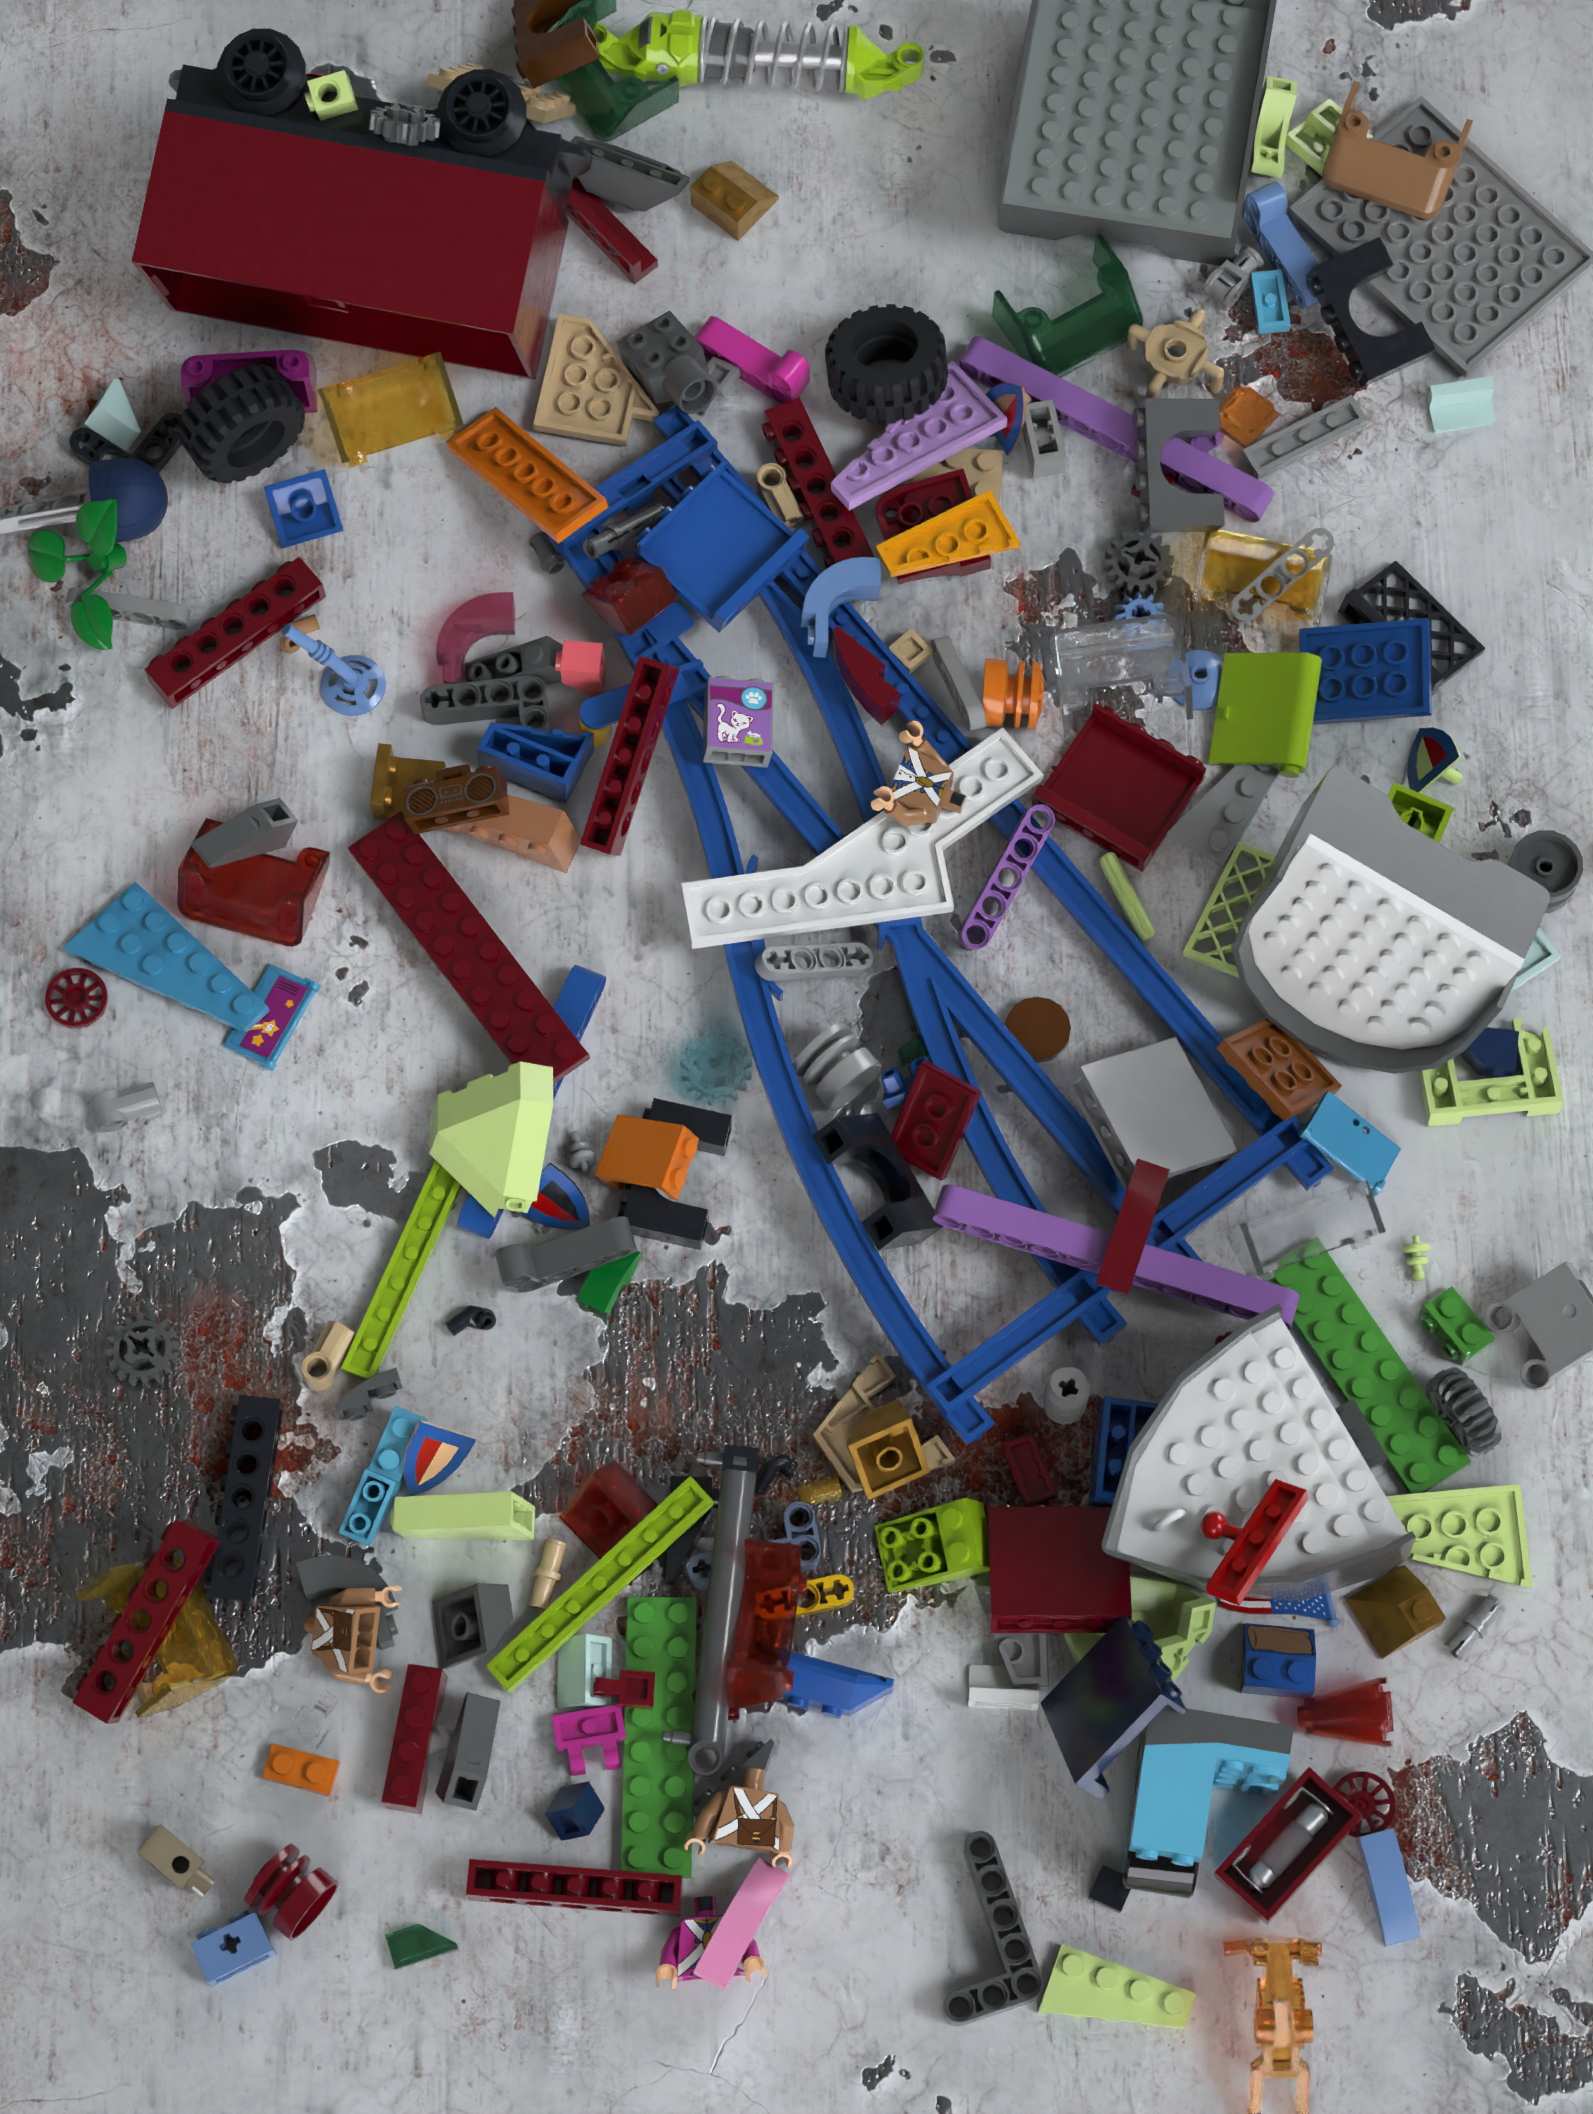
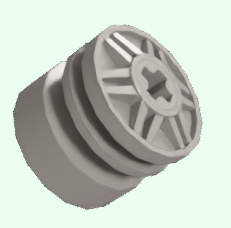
[793,1022,882,1112]

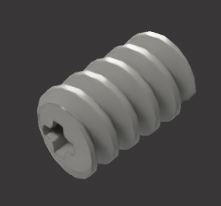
[1043,1367,1090,1424]

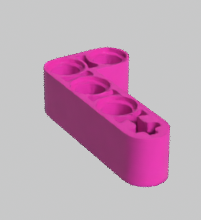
[694,316,810,404]

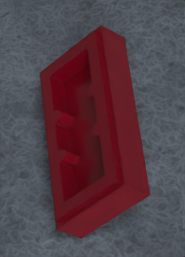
[1000,1432,1058,1507]

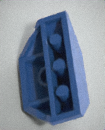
[757,1643,894,1719]

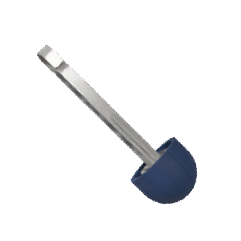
[0,458,168,543]

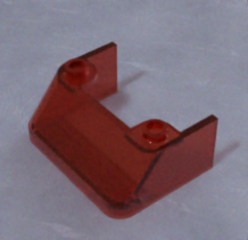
[726,1539,808,1708]

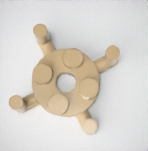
[1126,308,1224,398]

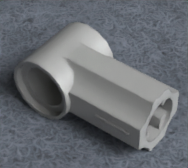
[90,1082,162,1133]

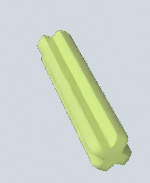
[1099,852,1155,942]

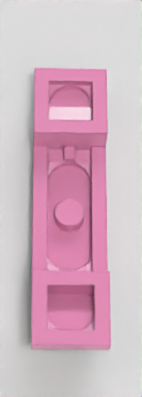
[693,1857,790,1991]

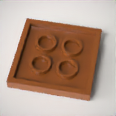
[1216,1018,1342,1122]

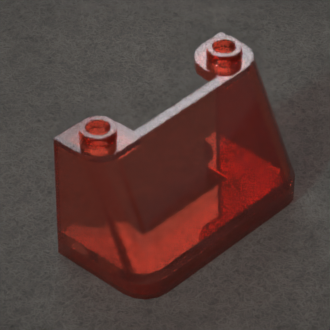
[177,818,330,947]

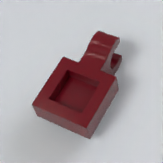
[593,1669,655,1710]

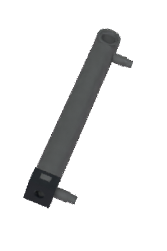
[662,1444,760,1777]

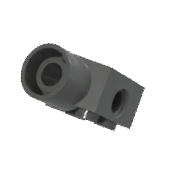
[617,310,717,414]

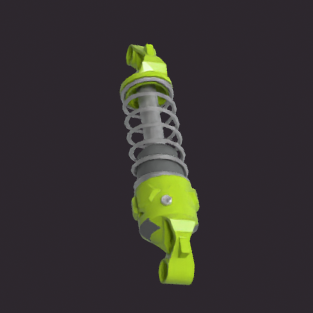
[588,9,924,100]

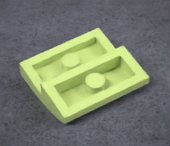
[1285,99,1373,176]

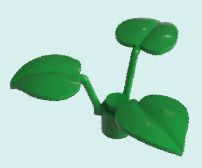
[27,499,127,650]

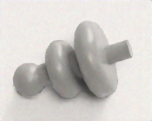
[569,1131,596,1172]

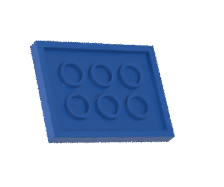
[1299,618,1432,725]

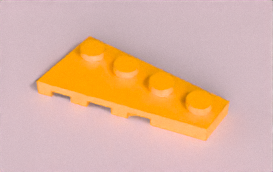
[876,490,1020,577]

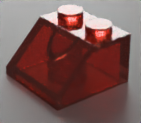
[559,1460,658,1559]

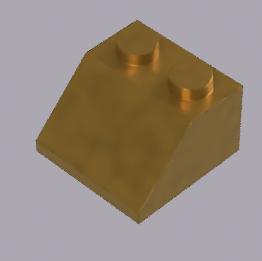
[690,160,779,241]

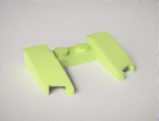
[1419,1018,1563,1127]

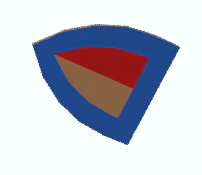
[985,383,1031,456]

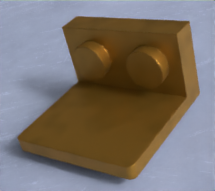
[370,743,446,820]

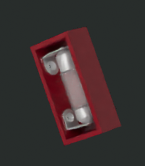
[1214,1767,1363,1925]

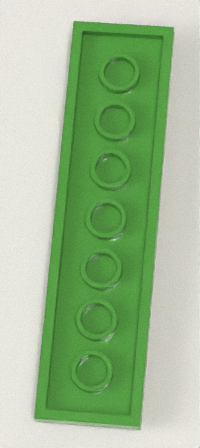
[1260,1238,1472,1494]
[621,1597,697,1879]

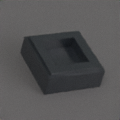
[1088,1865,1135,1913]

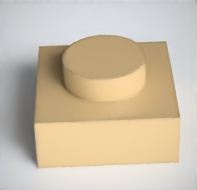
[888,628,933,674]

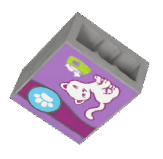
[703,676,774,768]

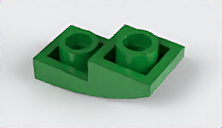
[577,1250,643,1314]

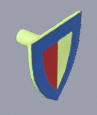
[1407,727,1462,793]

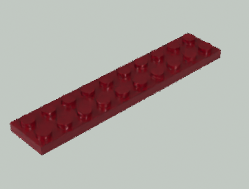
[348,811,590,1085]

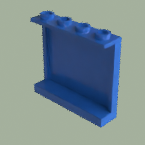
[634,459,810,633]

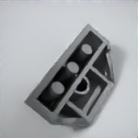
[570,136,690,212]

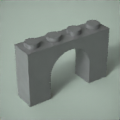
[1133,398,1225,532]

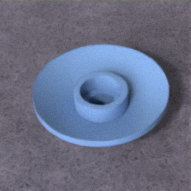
[1167,650,1224,711]

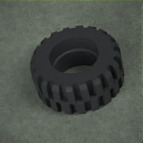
[825,304,948,424]
[178,364,305,484]

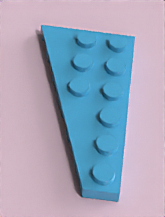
[63,882,270,1033]

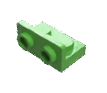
[1419,1286,1495,1366]

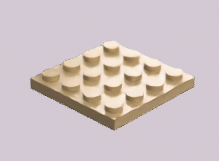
[426,62,579,124]

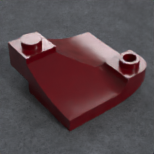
[875,468,991,585]

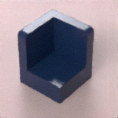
[545,1781,605,1841]

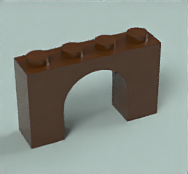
[511,0,600,88]

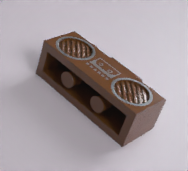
[403,764,509,834]

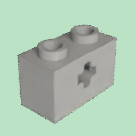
[1022,399,1066,478]

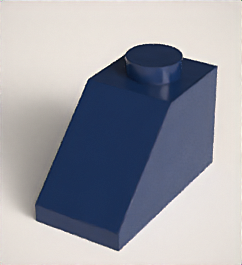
[1460,1027,1519,1079]

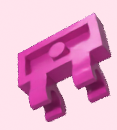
[552,1704,627,1777]

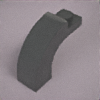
[296,1555,399,1650]

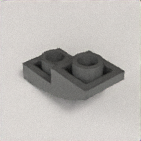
[335,1368,403,1421]

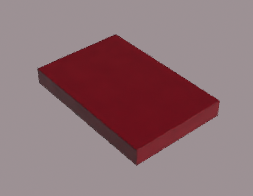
[891,1060,982,1181]

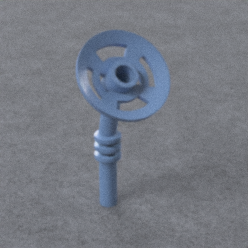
[282,624,386,716]

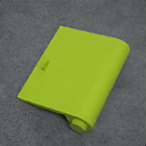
[1208,652,1322,778]

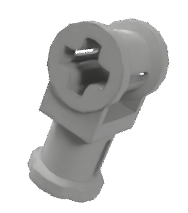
[1202,246,1264,308]

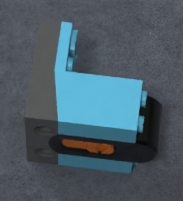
[1121,1705,1294,1899]

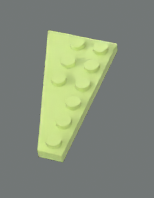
[1386,1484,1532,1588]

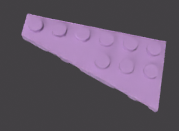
[831,360,1007,511]

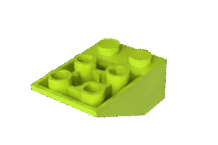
[874,1498,989,1593]

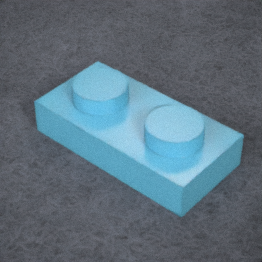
[1250,269,1291,334]

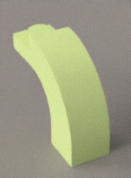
[1249,75,1297,179]

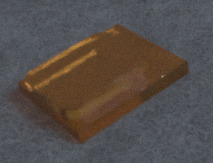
[1220,385,1280,449]

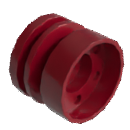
[244,1843,339,1941]

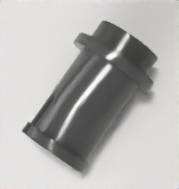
[529,532,565,574]

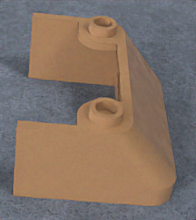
[1322,81,1473,219]

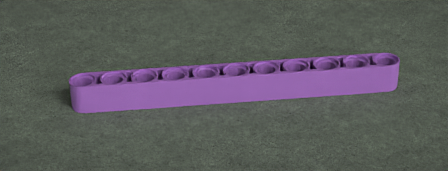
[956,336,1274,523]
[932,1184,1300,1330]

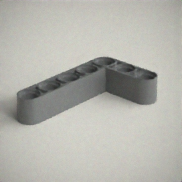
[942,1831,1043,2027]

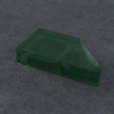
[385,1924,459,1970]

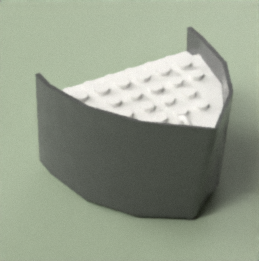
[1102,1304,1416,1602]

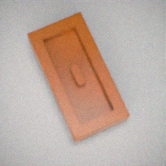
[262,1743,340,1797]

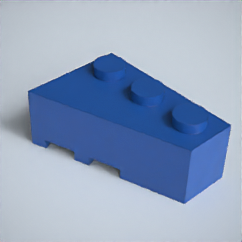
[1088,1396,1159,1507]

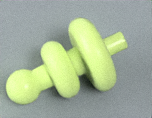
[1402,1235,1431,1281]

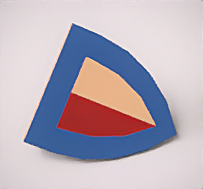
[403,1420,476,1496]

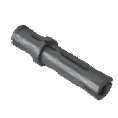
[583,503,665,559]

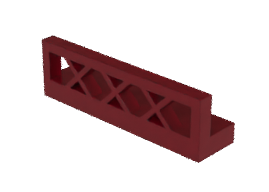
[566,177,658,284]

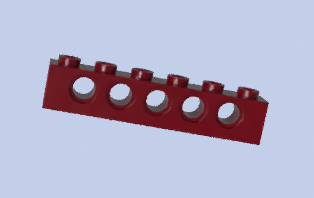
[761,397,875,569]
[145,557,326,709]
[580,656,680,856]
[72,1519,221,1724]
[466,1859,683,1917]

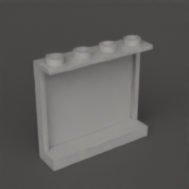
[1067,1037,1238,1192]

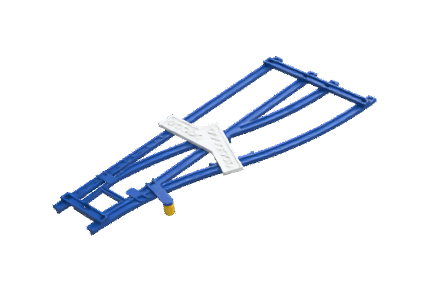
[547,405,1334,1446]

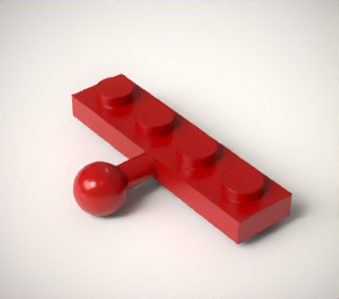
[1200,1479,1309,1606]

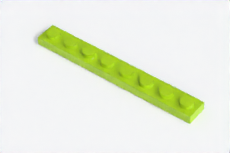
[341,1160,462,1381]
[485,1476,715,1693]

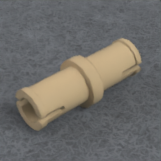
[528,1538,567,1611]

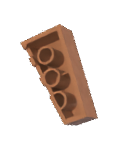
[444,795,581,873]

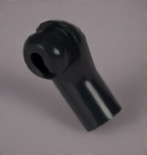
[445,1305,496,1336]
[755,1454,798,1495]

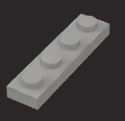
[1241,395,1368,480]

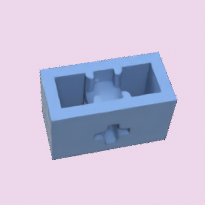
[190,1910,277,1987]

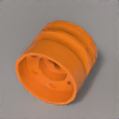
[982,659,1044,730]

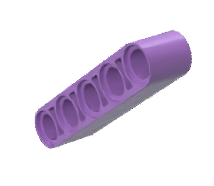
[958,804,1055,951]

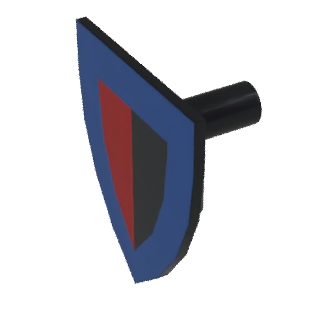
[520,1162,590,1230]

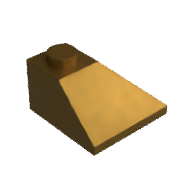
[846,1399,931,1500]
[1345,1565,1446,1659]

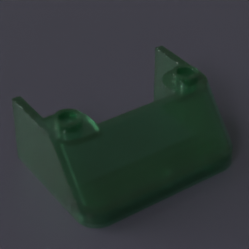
[552,0,679,142]
[992,233,1143,378]

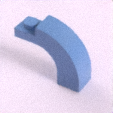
[800,557,881,657]

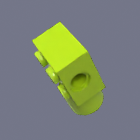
[1388,782,1454,843]

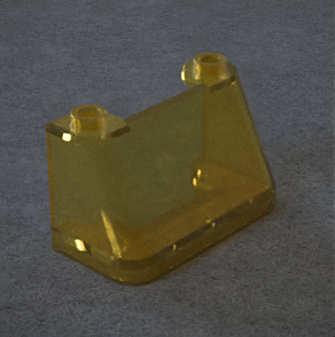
[317,352,464,468]

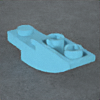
[338,1406,428,1546]

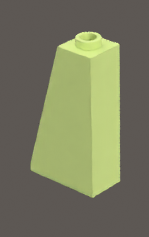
[390,1491,535,1540]

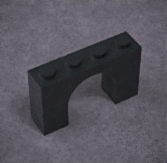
[1306,237,1436,388]
[617,1098,733,1250]
[812,1113,944,1251]

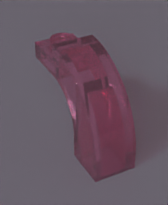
[436,592,515,684]

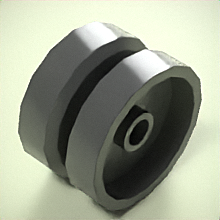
[1508,830,1583,913]

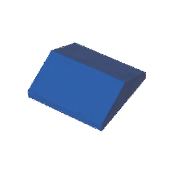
[264,469,344,548]

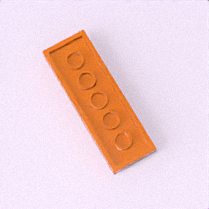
[446,407,609,544]

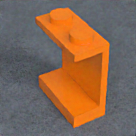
[595,1115,699,1200]

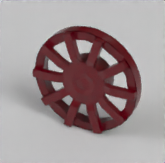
[45,968,108,1029]
[1333,1771,1396,1838]

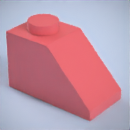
[555,640,606,697]

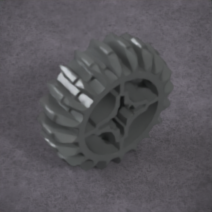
[1427,1367,1502,1457]

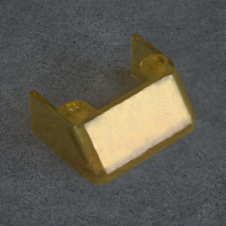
[1191,530,1332,626]
[76,1556,237,1718]

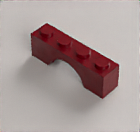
[381,1663,448,1814]

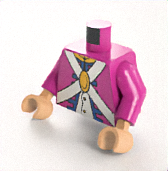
[656,1896,767,1989]

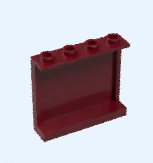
[1032,703,1207,872]
[987,1505,1132,1633]

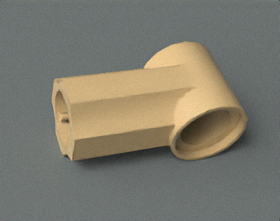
[757,463,804,528]
[301,1320,355,1392]

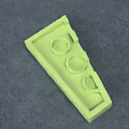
[1038,1944,1197,2029]

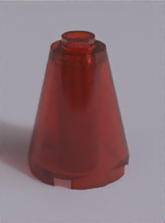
[1297,1676,1394,1748]

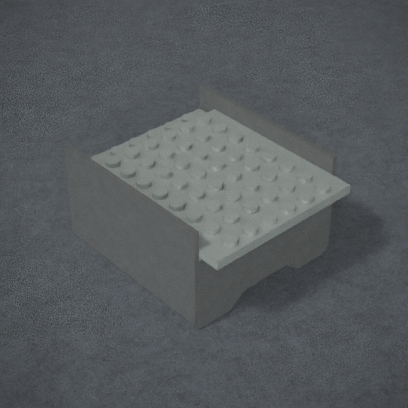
[998,0,1277,266]

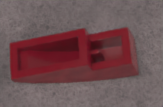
[832,626,900,725]

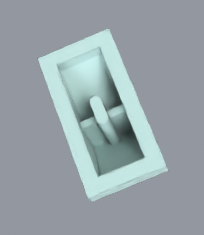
[84,379,141,450]

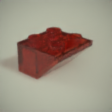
[581,557,679,636]

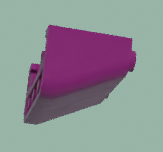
[181,349,318,413]

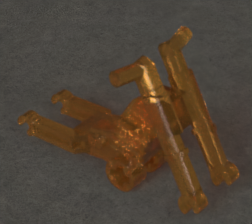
[1223,1937,1322,2114]

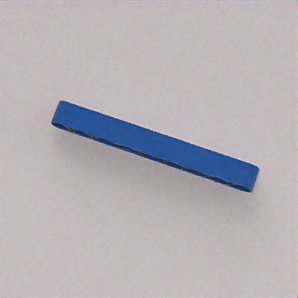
[457,964,607,1239]

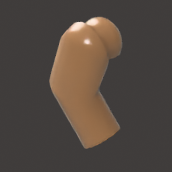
[280,614,320,653]

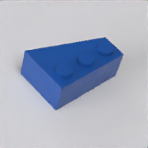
[477,722,594,803]

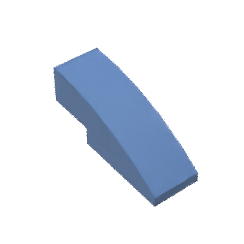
[1356,1828,1420,1947]

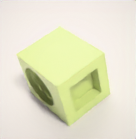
[305,70,358,121]

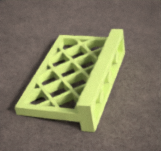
[1183,842,1275,978]

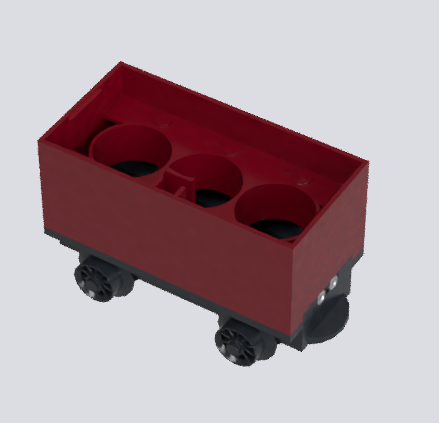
[132,28,593,380]

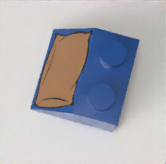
[1240,1623,1316,1699]

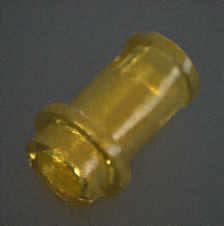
[798,1475,843,1505]

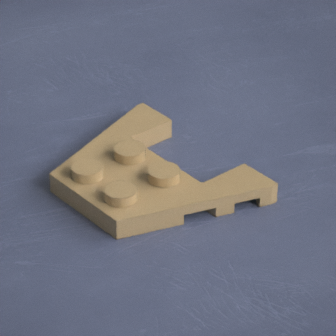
[813,1352,955,1493]

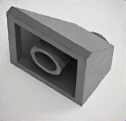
[432,1583,513,1669]

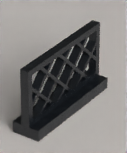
[1338,561,1486,696]

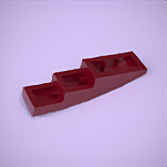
[1095,1158,1170,1296]

